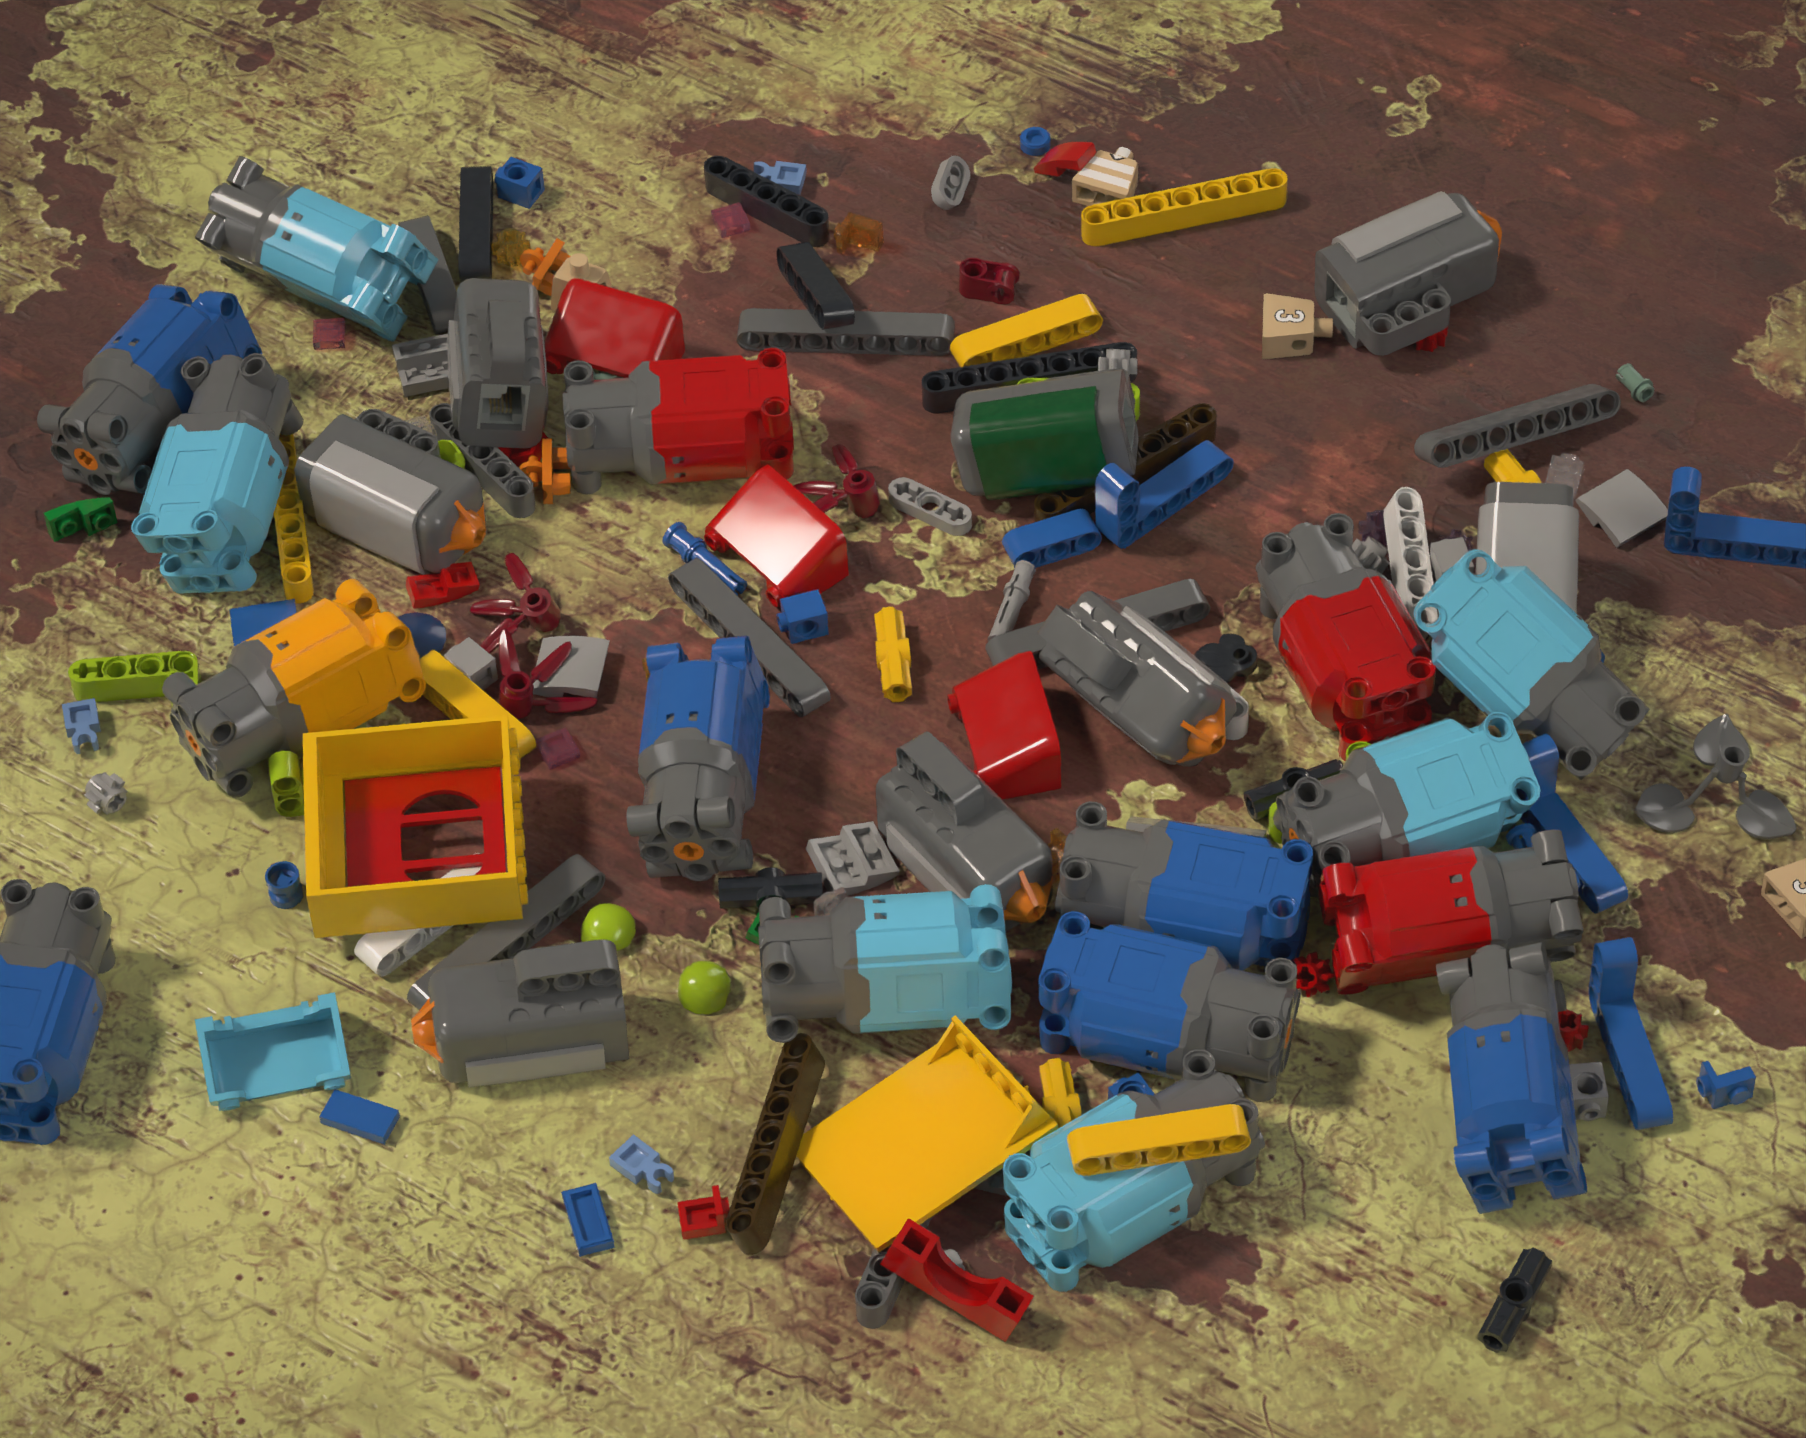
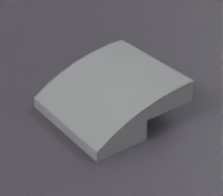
[392,334,449,397]
[1575,469,1668,548]
[533,636,610,698]
[806,821,899,899]

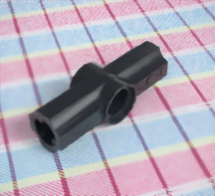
[1244,759,1344,820]
[718,867,823,910]
[1478,1247,1552,1353]

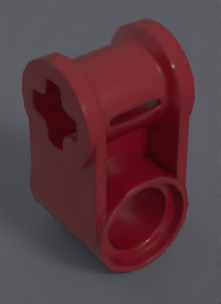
[959,258,1020,304]

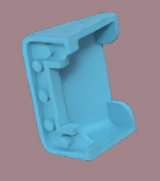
[195,992,351,1111]

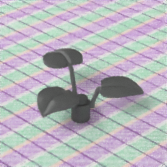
[1635,714,1796,839]

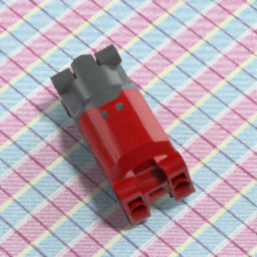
[563,348,794,495]
[1256,513,1436,761]
[1318,829,1584,995]

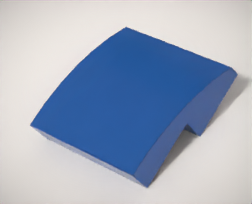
[230,599,297,646]

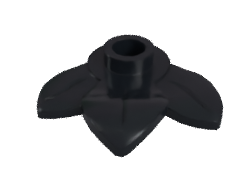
[1194,634,1258,683]

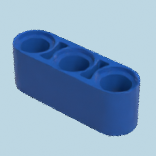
[1002,509,1102,568]

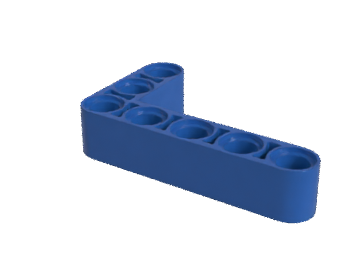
[1095,440,1234,549]
[1664,467,1806,569]
[1516,733,1628,914]
[1589,937,1673,1130]

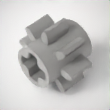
[1098,349,1138,374]
[1352,536,1390,574]
[84,772,127,815]

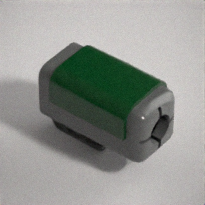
[950,368,1138,501]

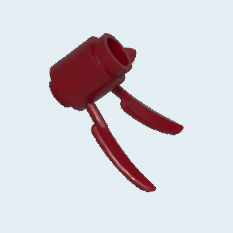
[794,444,880,518]
[470,553,561,654]
[499,629,598,719]

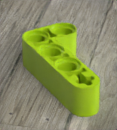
[68,651,202,706]
[268,751,345,817]

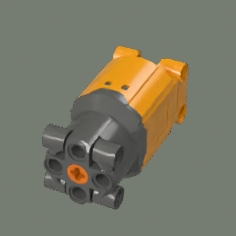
[162,579,426,798]

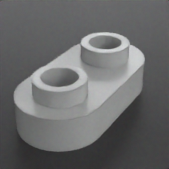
[931,156,970,210]

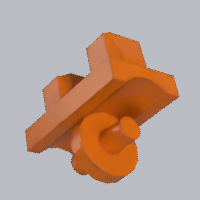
[520,238,571,296]
[519,438,571,504]

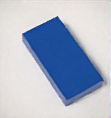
[319,1089,400,1145]
[561,1183,615,1257]

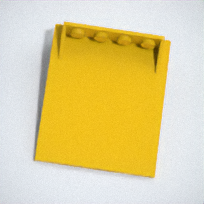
[796,1015,1059,1253]

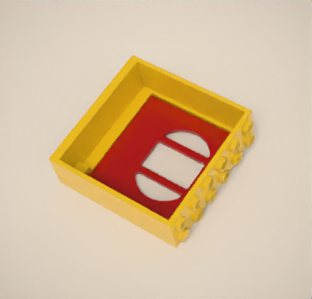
[303,715,528,938]

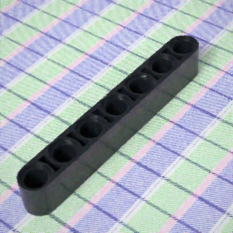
[922,342,1137,414]

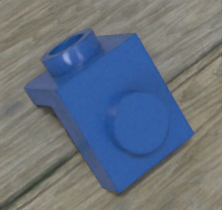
[1696,1061,1756,1109]

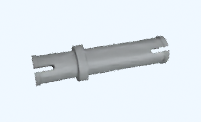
[987,560,1036,641]

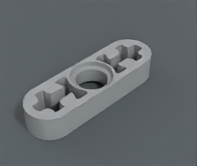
[888,477,972,536]

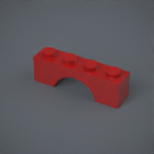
[880,1218,1034,1342]

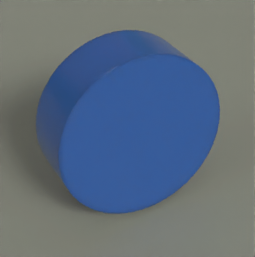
[1020,127,1051,156]

